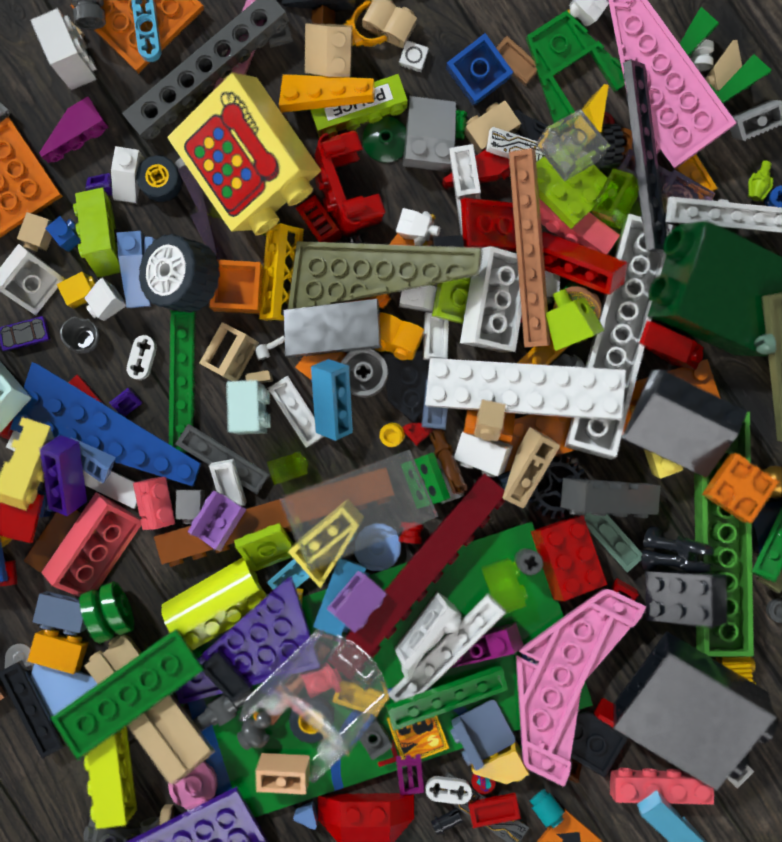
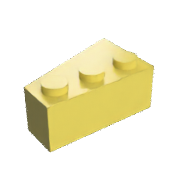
[0,417,54,510]

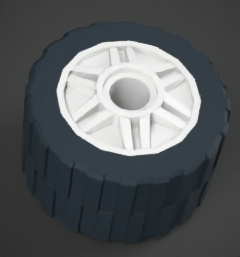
[139,234,220,313]

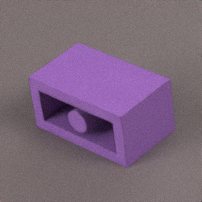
[327,571,386,632]

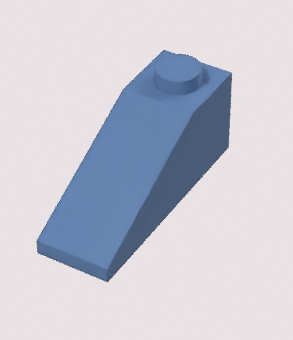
[117,231,151,308]

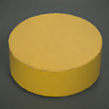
[380,422,405,447]

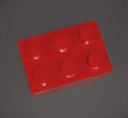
[530,515,607,601]

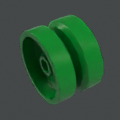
[79,581,135,644]

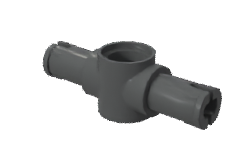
[192,686,257,731]

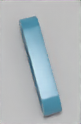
[132,0,161,62]

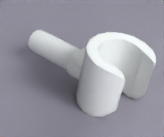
[256,336,285,360]

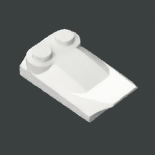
[394,591,462,682]

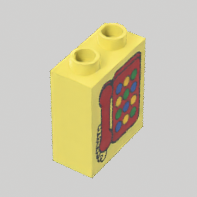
[167,73,321,236]

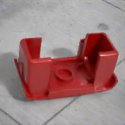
[314,131,385,237]

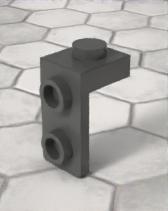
[83,818,141,842]

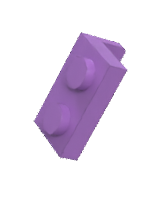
[188,491,246,551]

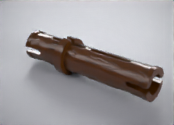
[429,429,467,494]

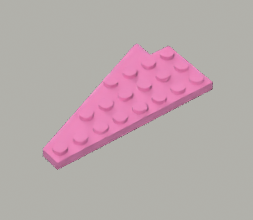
[609,0,737,169]

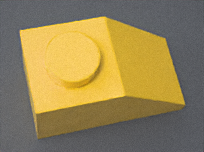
[472,739,529,784]

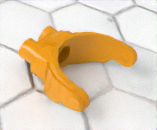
[344,0,387,47]

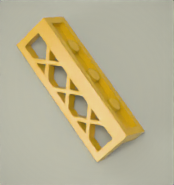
[259,223,304,321]

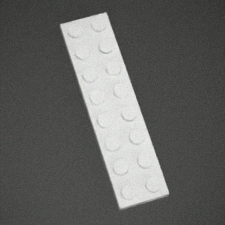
[425,358,625,421]

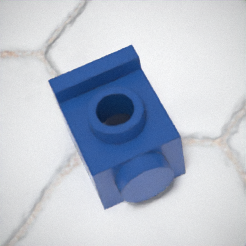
[45,216,81,252]

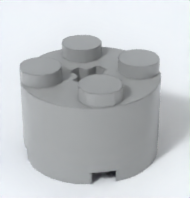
[341,349,388,398]

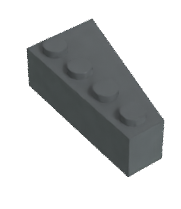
[561,478,661,518]

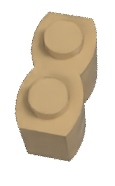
[362,0,417,48]

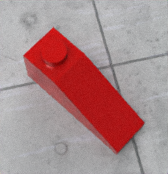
[442,149,511,188]
[639,321,704,370]

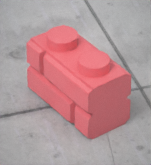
[133,477,176,530]

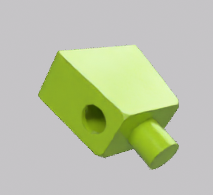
[546,289,605,351]

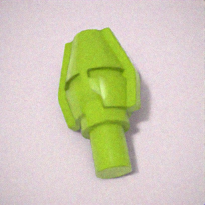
[748,161,773,201]

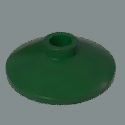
[363,116,406,163]

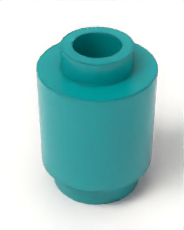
[529,789,565,828]

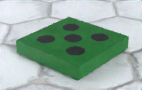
[400,452,450,509]

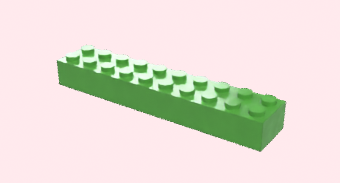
[694,412,754,657]

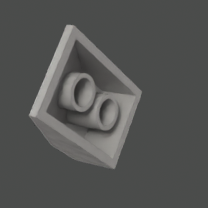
[403,96,456,172]

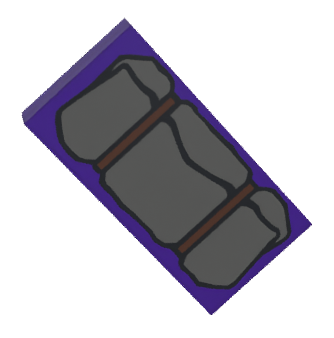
[0,316,51,352]

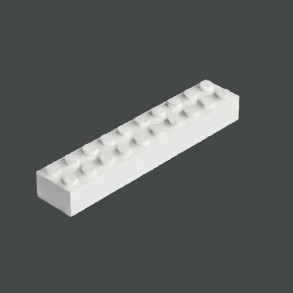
[564,214,676,460]

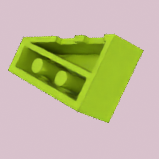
[73,188,121,277]

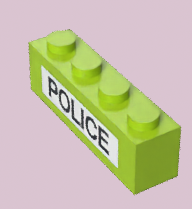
[310,74,408,138]

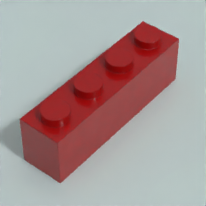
[542,232,628,295]

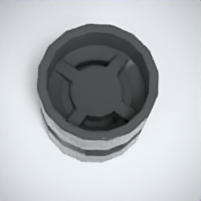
[72,0,106,30]

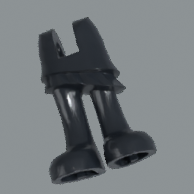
[641,526,714,573]

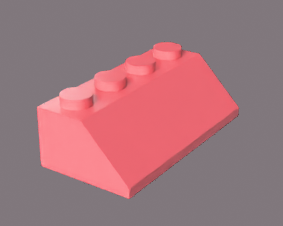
[41,493,141,597]

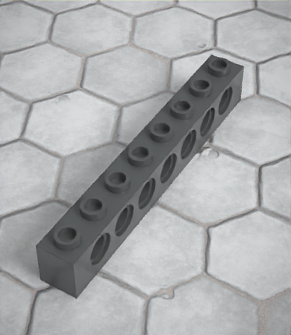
[122,0,289,141]

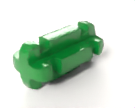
[455,110,467,140]

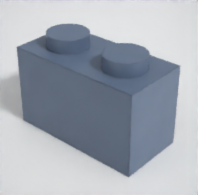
[33,591,87,635]

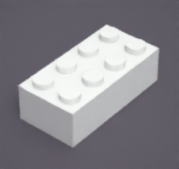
[460,246,522,352]

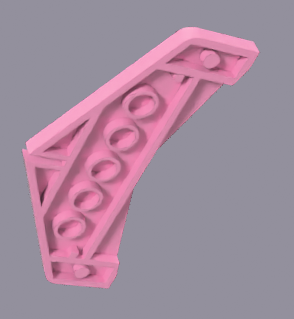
[516,589,646,786]

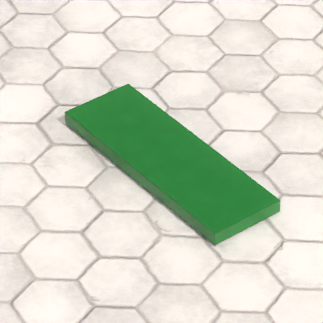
[51,629,205,760]

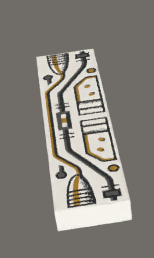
[486,127,554,162]

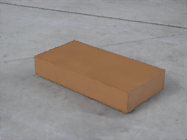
[496,36,537,86]

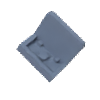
[450,699,515,771]

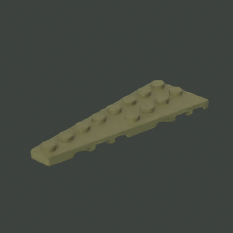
[288,241,483,309]

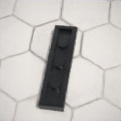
[0,660,66,759]

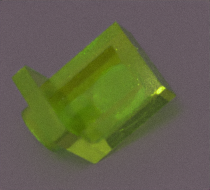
[267,451,308,485]

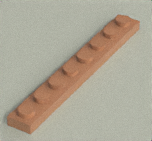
[509,148,551,347]

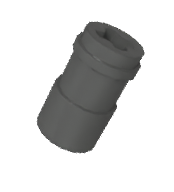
[514,548,543,575]

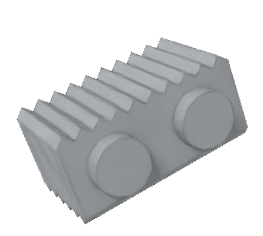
[730,99,782,141]

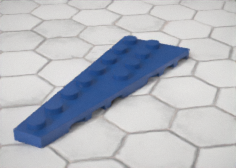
[10,362,201,486]

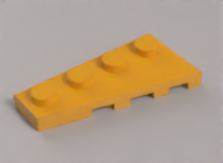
[279,74,375,113]

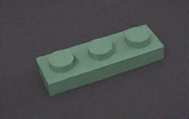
[584,513,642,573]

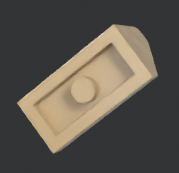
[199,322,259,381]

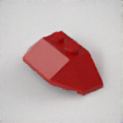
[318,793,414,842]

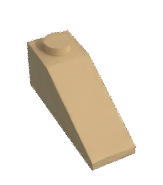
[503,427,560,509]

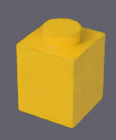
[56,272,96,309]

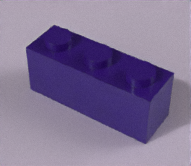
[39,435,87,516]

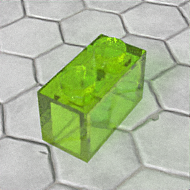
[591,168,639,229]
[481,558,528,613]

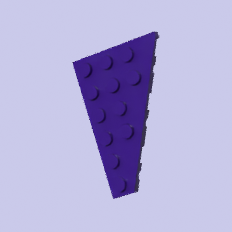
[176,577,320,704]

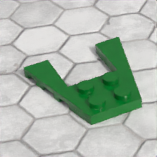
[680,7,772,104]
[526,10,625,130]

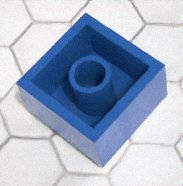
[446,33,513,106]

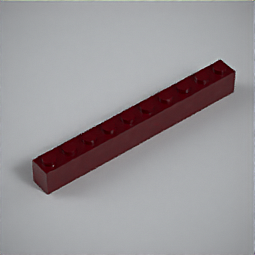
[327,473,506,679]

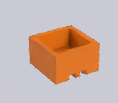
[209,260,263,314]
[702,453,779,523]

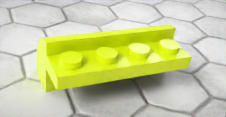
[161,557,267,651]

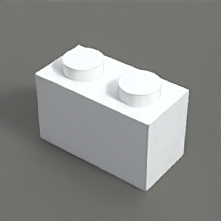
[454,431,513,477]

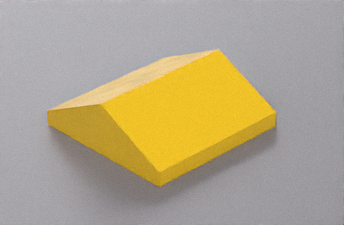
[574,84,609,145]

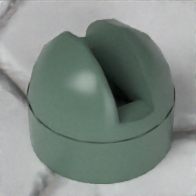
[755,334,776,354]

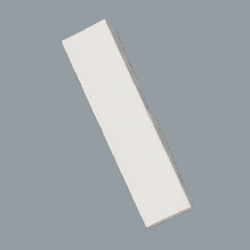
[449,144,481,235]

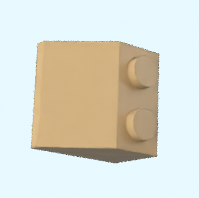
[305,23,353,77]

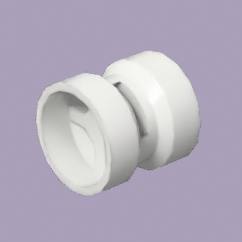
[691,40,714,71]

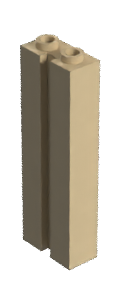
[85,634,215,785]

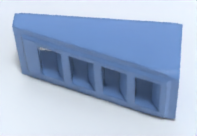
[71,437,116,483]

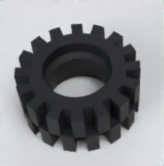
[590,124,624,168]

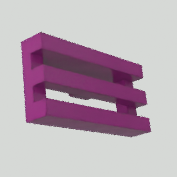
[396,754,424,795]

